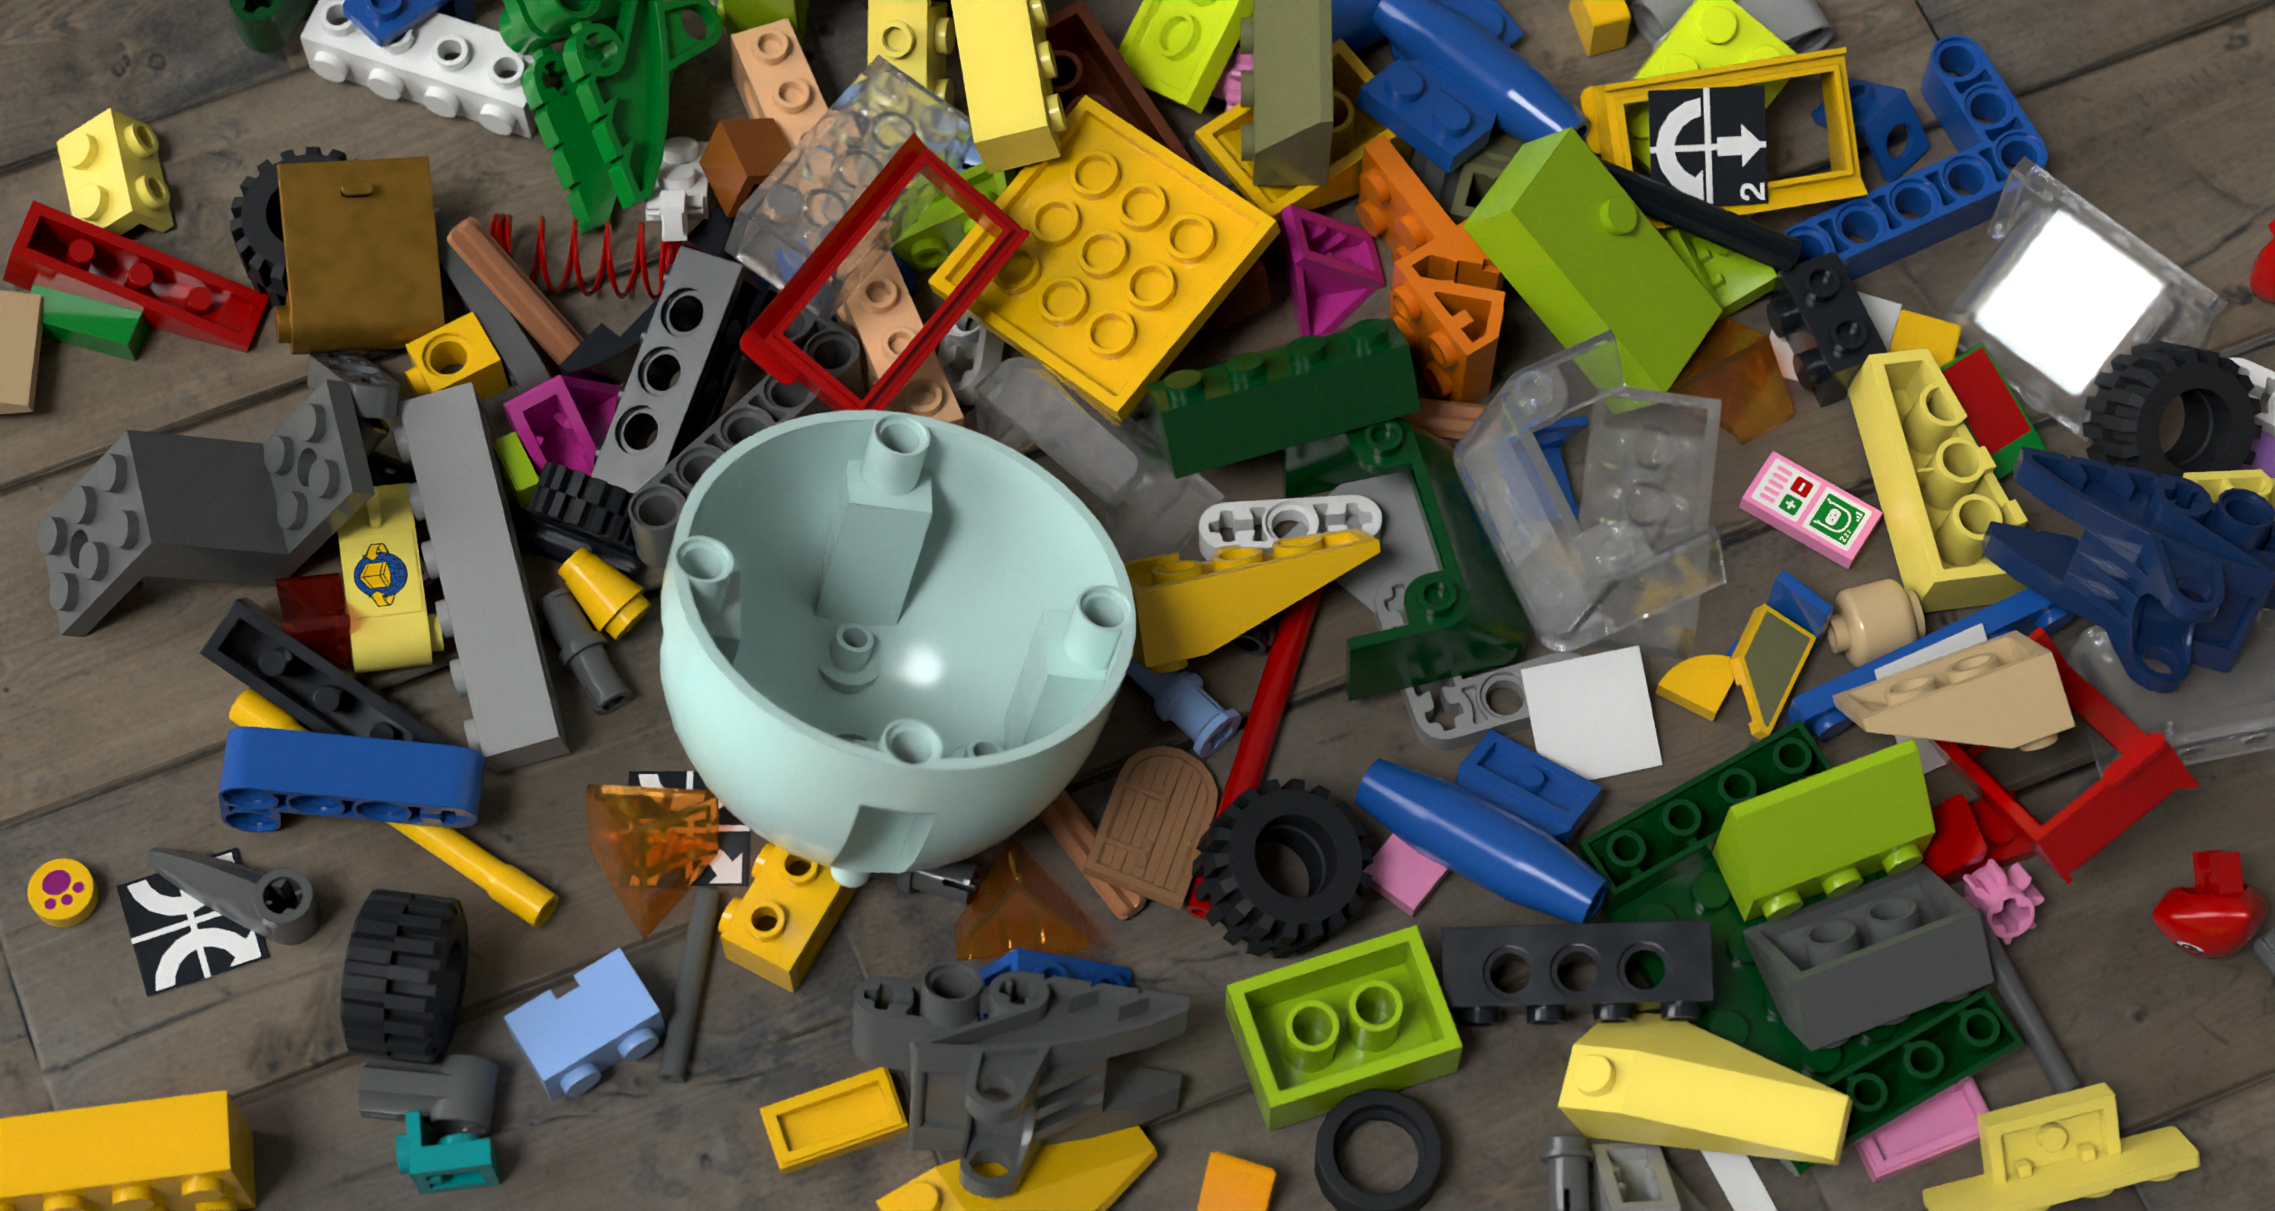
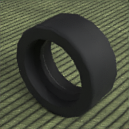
[1314,1089,1443,1211]

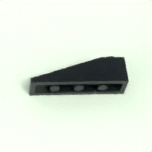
[199,597,454,746]

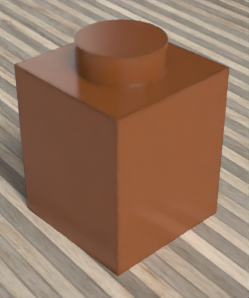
[699,118,801,218]

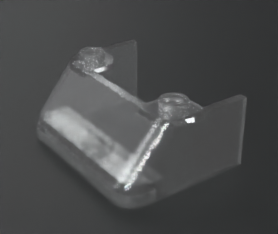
[1453,329,1727,651]

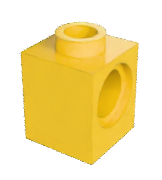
[404,312,509,401]

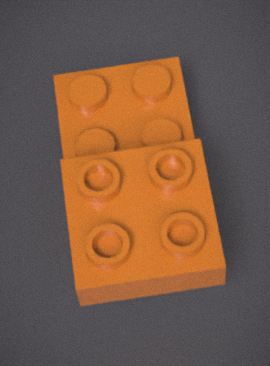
[1356,135,1506,403]

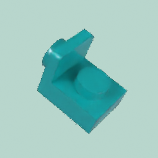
[396,1110,501,1195]

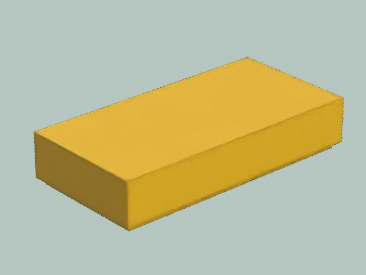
[759,1067,909,1176]

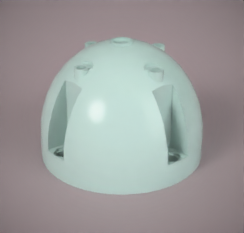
[660,410,1136,888]

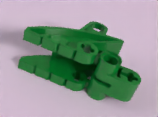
[499,0,722,235]

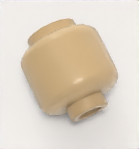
[1826,579,1926,668]

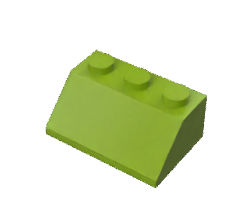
[1712,738,1936,922]

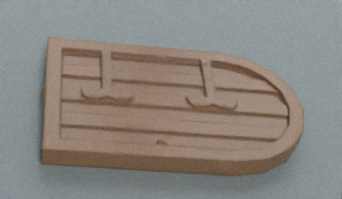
[1082,746,1218,910]

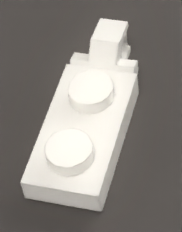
[644,137,711,242]

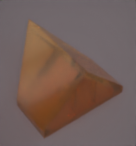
[1666,317,1795,446]
[586,784,720,940]
[954,837,1089,961]

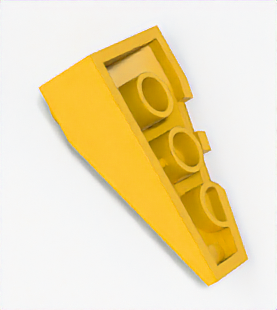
[1123,528,1381,673]
[876,1125,1158,1211]

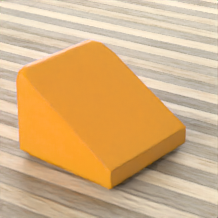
[1197,1151,1276,1211]

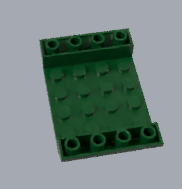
[1578,719,2024,1178]

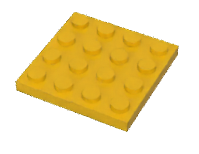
[927,95,1281,422]

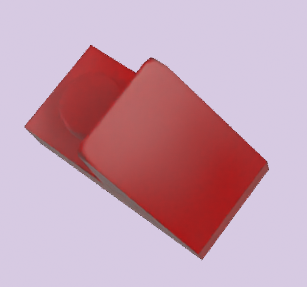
[1919,791,2036,885]

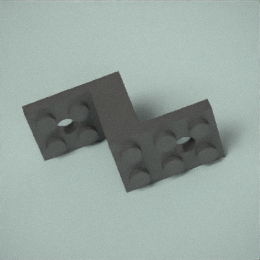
[38,379,375,637]

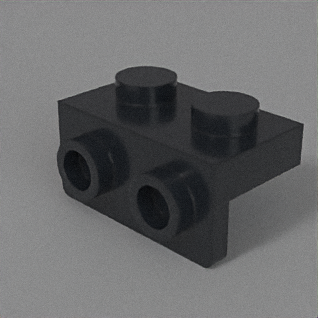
[1766,252,1887,408]

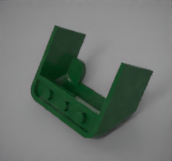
[1282,418,1528,701]

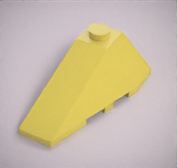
[1558,1012,1853,1165]

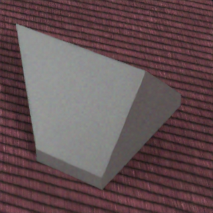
[1591,1142,1710,1211]

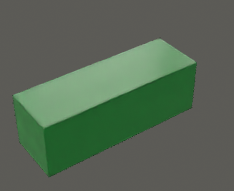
[29,285,150,362]

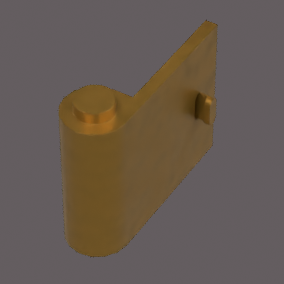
[275,156,444,355]

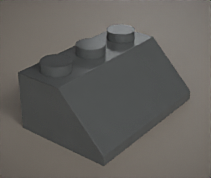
[1743,863,1995,1051]

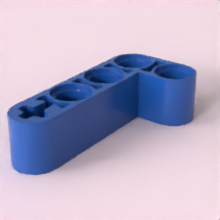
[218,726,485,833]

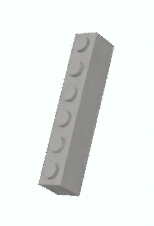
[393,382,570,774]

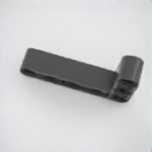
[628,269,865,568]

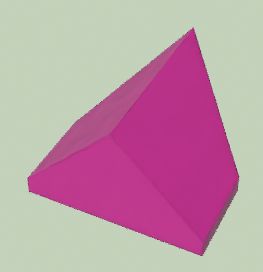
[1279,205,1385,337]
[503,375,621,478]

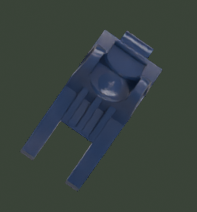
[1982,446,2275,694]

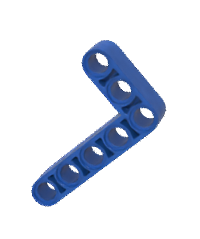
[1778,35,2048,281]

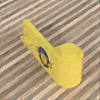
[337,483,444,674]

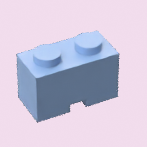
[504,947,667,1102]

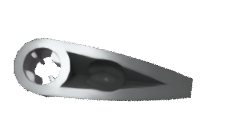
[147,847,321,945]

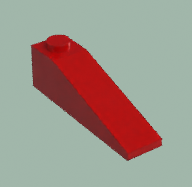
[3,200,269,353]

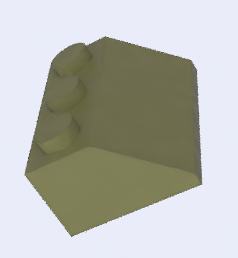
[1240,0,1333,186]

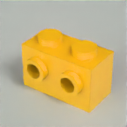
[718,842,858,994]

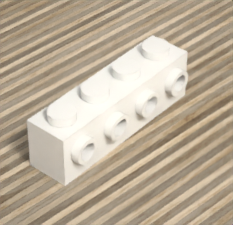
[300,0,559,139]

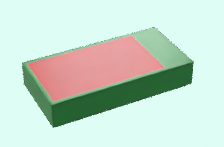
[1939,342,2047,480]

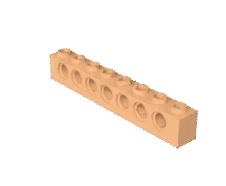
[731,18,964,427]

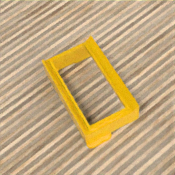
[1580,47,1868,229]

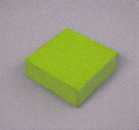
[494,431,539,510]

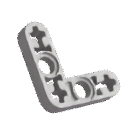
[1374,575,1582,751]

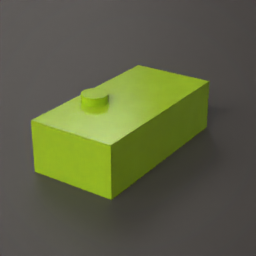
[1462,127,1723,408]

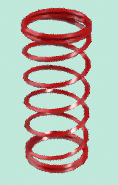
[488,212,682,301]

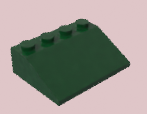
[1138,318,1421,479]

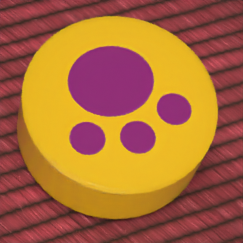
[27,858,98,928]

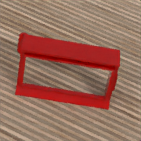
[739,132,1030,411]
[1928,627,2200,885]

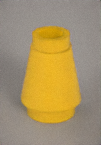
[557,546,652,641]

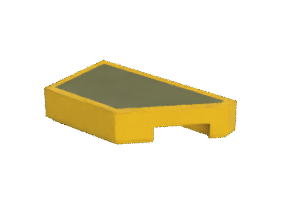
[1729,603,1817,740]

